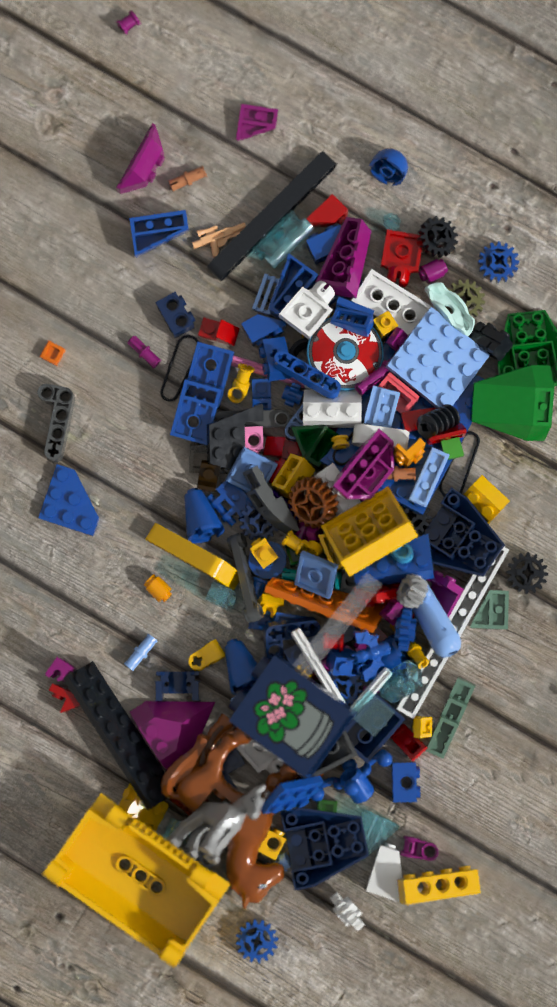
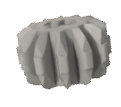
[396,574,429,608]

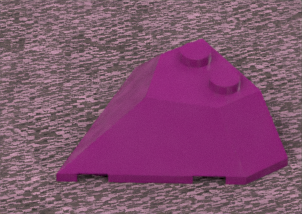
[130,701,215,770]

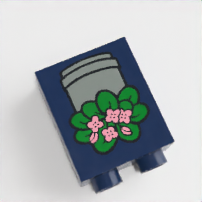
[228,655,357,778]

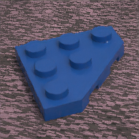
[38,464,99,536]

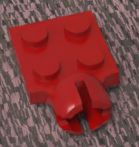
[381,229,422,287]

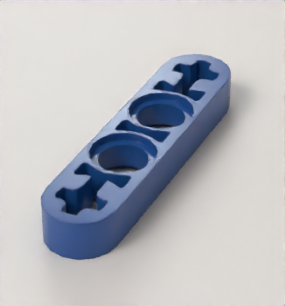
[273,351,341,399]

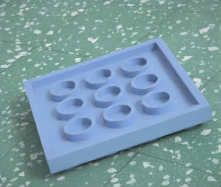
[385,307,490,408]

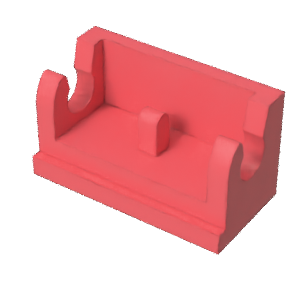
[378,372,420,414]

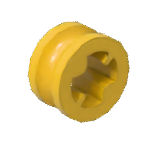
[331,435,350,450]

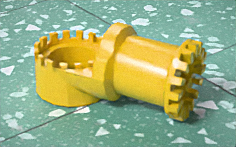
[228,363,254,403]
[282,530,323,557]

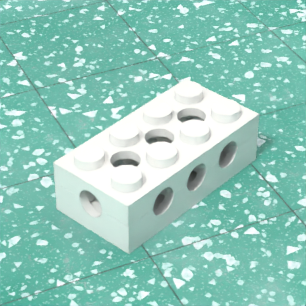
[351,269,436,336]

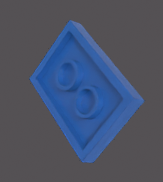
[261,776,324,814]

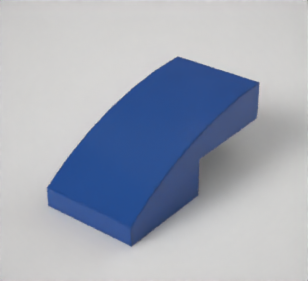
[252,378,272,410]

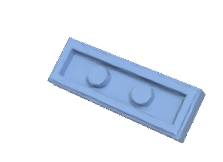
[408,447,450,508]

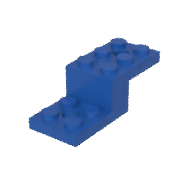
[170,341,235,445]

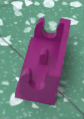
[45,657,77,682]

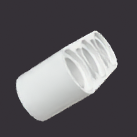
[352,424,410,451]

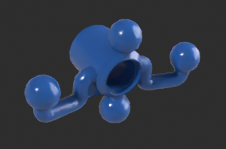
[311,749,392,804]

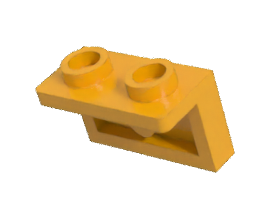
[393,438,426,468]

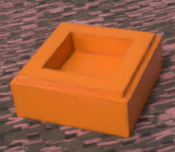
[40,340,66,366]

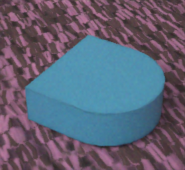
[390,543,413,564]

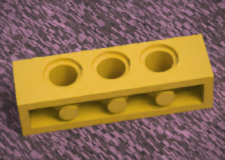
[397,866,481,905]

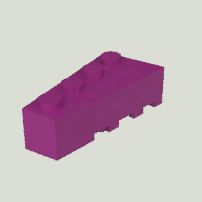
[316,217,372,299]

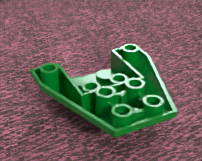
[497,310,557,387]
[471,365,554,441]

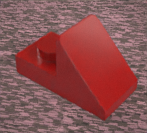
[198,317,240,347]
[263,436,302,460]
[49,683,80,713]
[390,723,428,761]

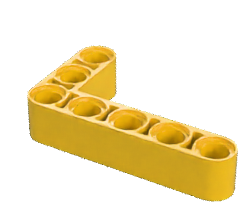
[145,523,239,591]

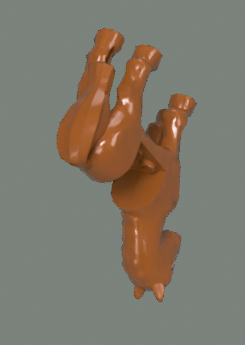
[161,713,303,908]

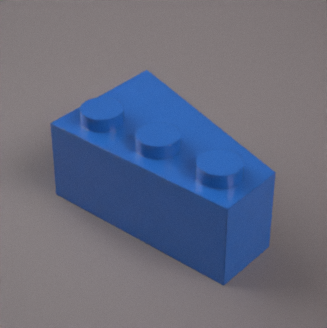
[129,210,189,258]
[269,253,319,325]

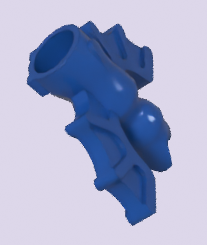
[350,629,391,682]

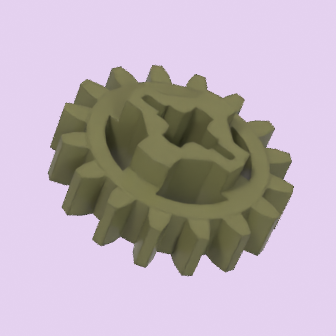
[445,279,485,318]

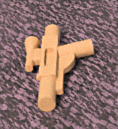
[192,222,246,258]

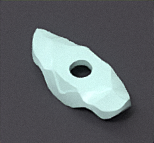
[424,282,475,336]

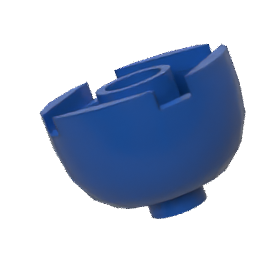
[369,148,408,186]

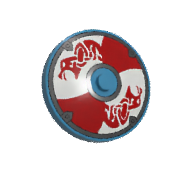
[306,314,384,391]

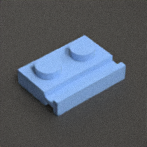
[364,385,400,428]

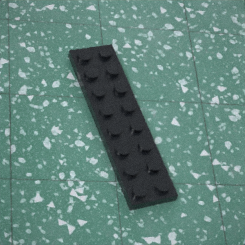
[64,661,177,810]

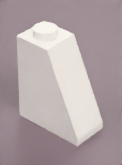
[365,842,402,902]

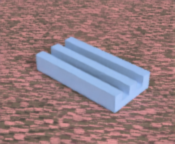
[252,274,280,316]

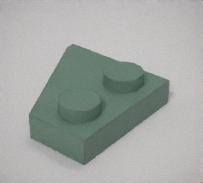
[470,590,509,630]

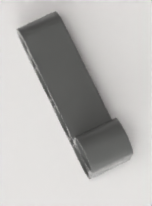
[37,384,75,463]

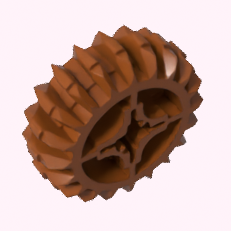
[288,476,339,529]

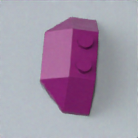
[116,123,165,194]
[332,429,394,499]

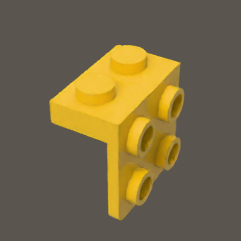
[119,784,169,831]

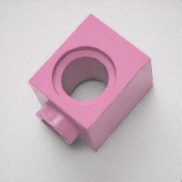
[245,426,264,454]

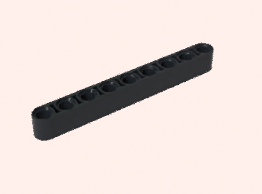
[207,151,337,281]

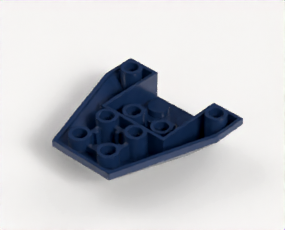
[417,487,505,577]
[281,808,369,891]

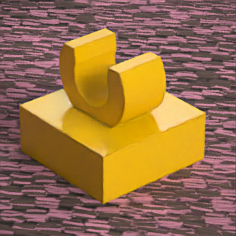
[257,594,281,618]

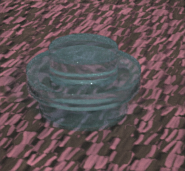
[382,213,401,231]

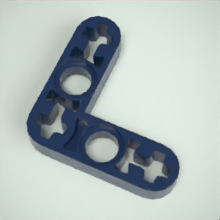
[263,617,320,660]

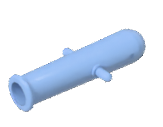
[411,580,461,658]

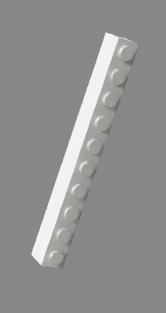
[396,547,509,719]

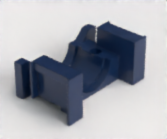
[155,671,201,701]

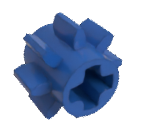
[281,382,304,407]

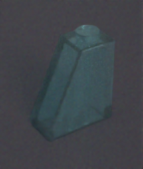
[360,809,400,861]

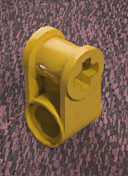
[189,639,225,671]

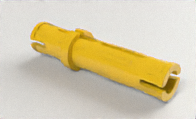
[390,624,429,669]

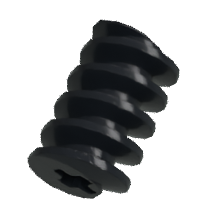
[417,404,460,439]

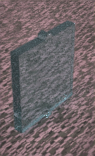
[353,690,395,737]

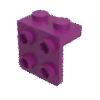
[426,570,464,618]

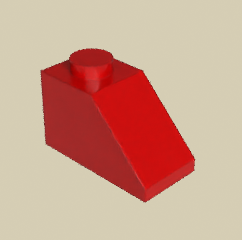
[305,194,348,227]

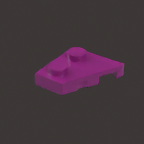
[236,104,279,141]

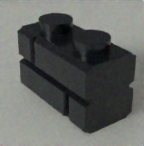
[468,322,513,361]

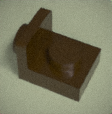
[197,460,220,492]

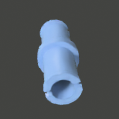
[124,634,158,671]

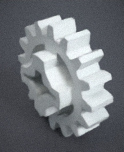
[330,892,365,931]

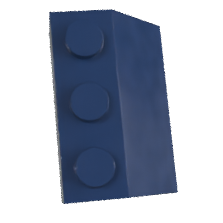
[345,693,405,763]

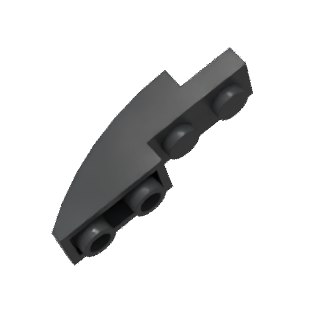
[243,466,300,534]

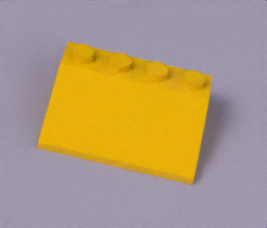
[321,486,418,576]

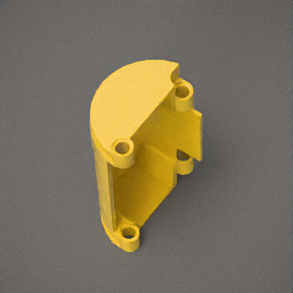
[42,793,230,968]

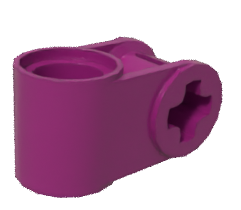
[400,835,439,861]

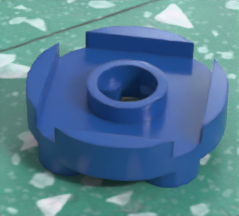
[249,541,286,579]

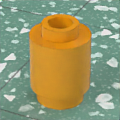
[144,574,172,602]

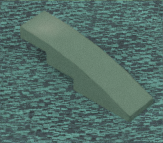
[426,677,476,759]

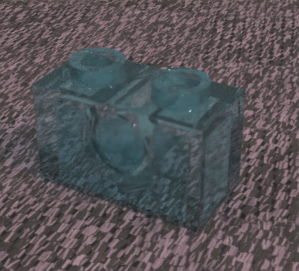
[205,581,237,611]
[380,660,422,704]

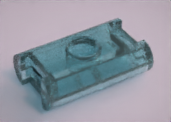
[252,210,314,269]

